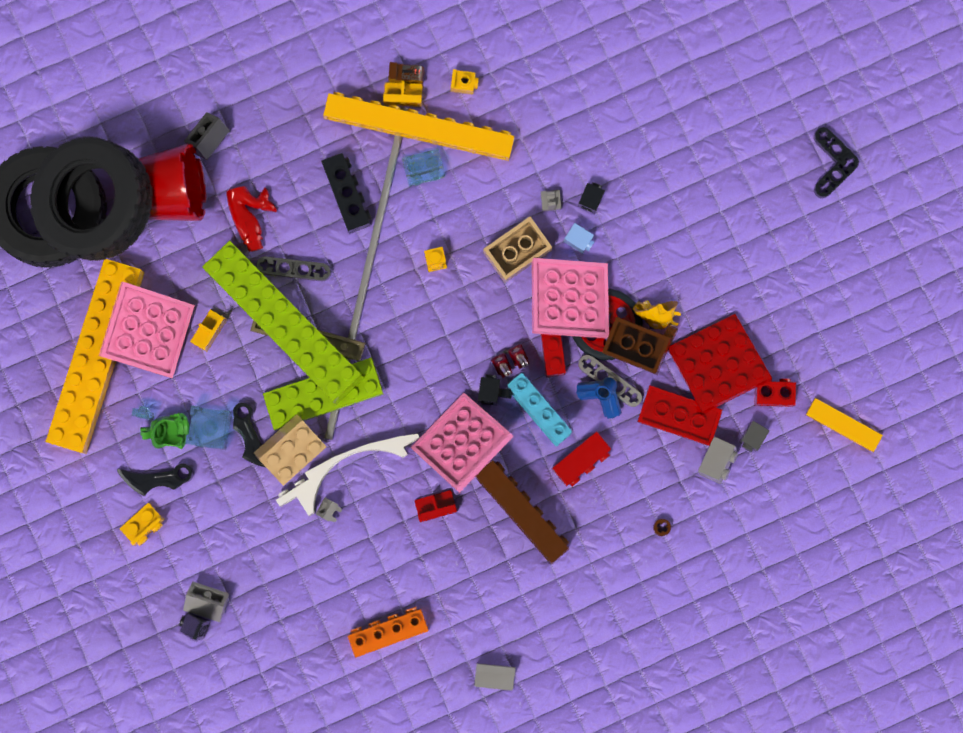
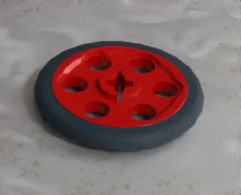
[572,289,642,360]

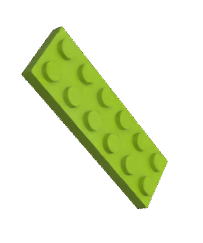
[263,357,384,430]

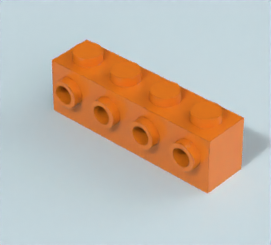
[347,607,429,658]

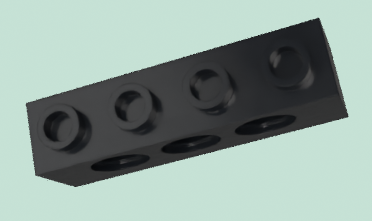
[321,153,372,234]

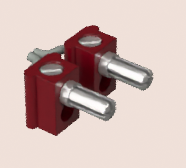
[491,344,529,378]

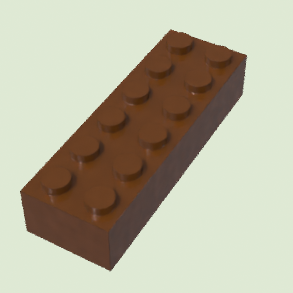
[475,460,570,564]

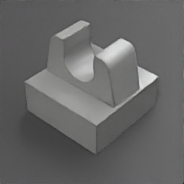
[541,190,561,211]
[316,498,342,522]

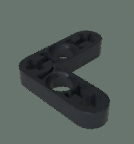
[813,127,859,199]

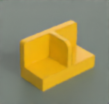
[383,80,422,107]
[190,309,227,352]

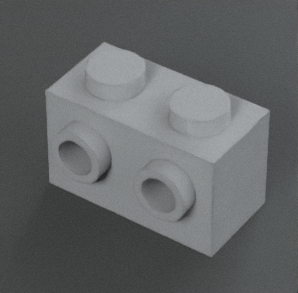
[698,437,738,484]
[183,581,229,622]

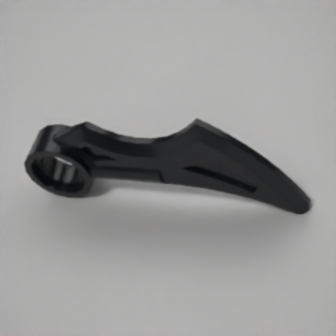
[233,403,265,467]
[117,464,194,496]

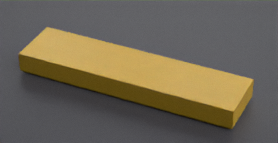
[806,398,883,452]

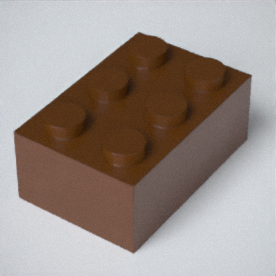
[602,317,672,375]

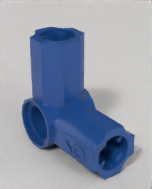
[576,377,622,419]

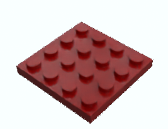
[668,314,772,414]

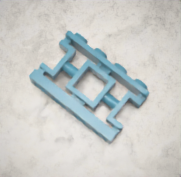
[506,373,572,447]

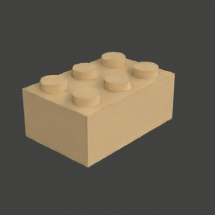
[483,217,552,283]
[254,414,326,486]

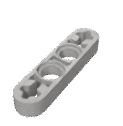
[578,355,642,407]

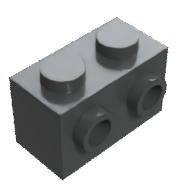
[184,112,229,160]

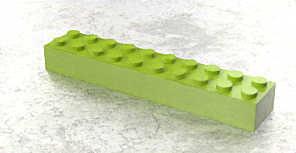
[202,240,364,405]

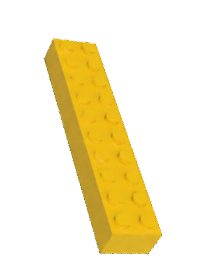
[45,259,145,454]

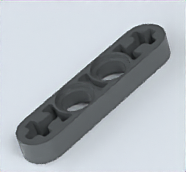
[257,256,331,281]

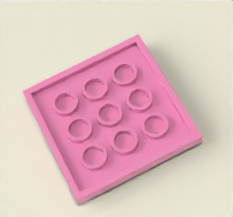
[532,258,609,338]
[99,282,195,378]
[411,393,514,493]

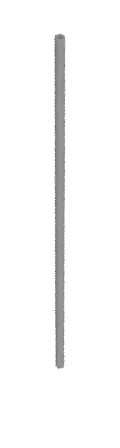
[325,107,409,440]

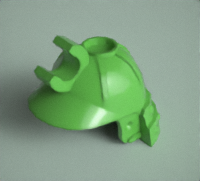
[140,413,189,449]

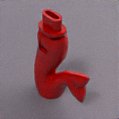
[226,186,277,252]

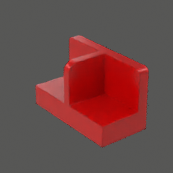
[414,490,457,523]

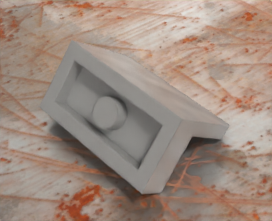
[474,663,516,690]

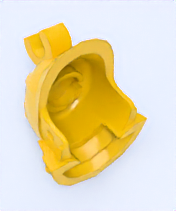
[633,300,681,330]

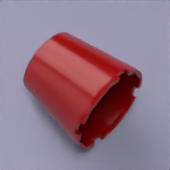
[139,144,206,221]

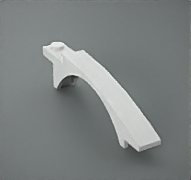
[276,434,420,516]

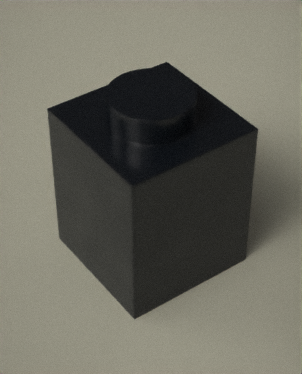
[578,182,605,214]

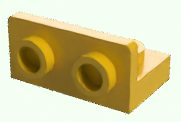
[119,503,164,546]

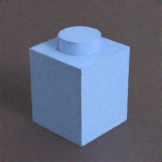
[564,223,594,254]

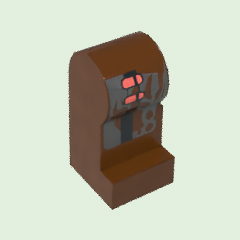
[388,62,425,84]

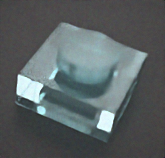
[131,406,155,421]

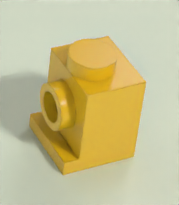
[451,69,479,94]
[424,247,447,272]

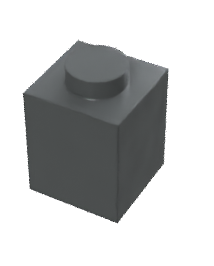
[739,421,770,452]

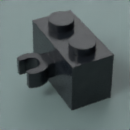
[478,374,512,406]

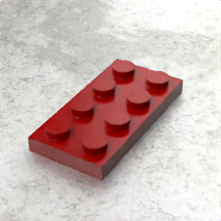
[637,385,722,446]

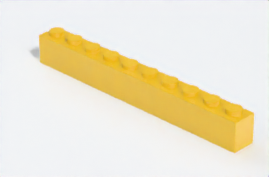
[323,92,514,161]

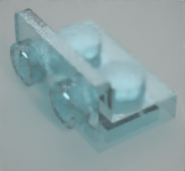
[402,149,445,186]

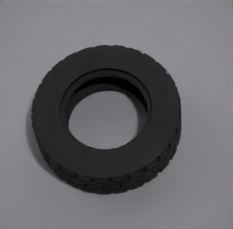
[30,137,153,261]
[0,146,107,268]

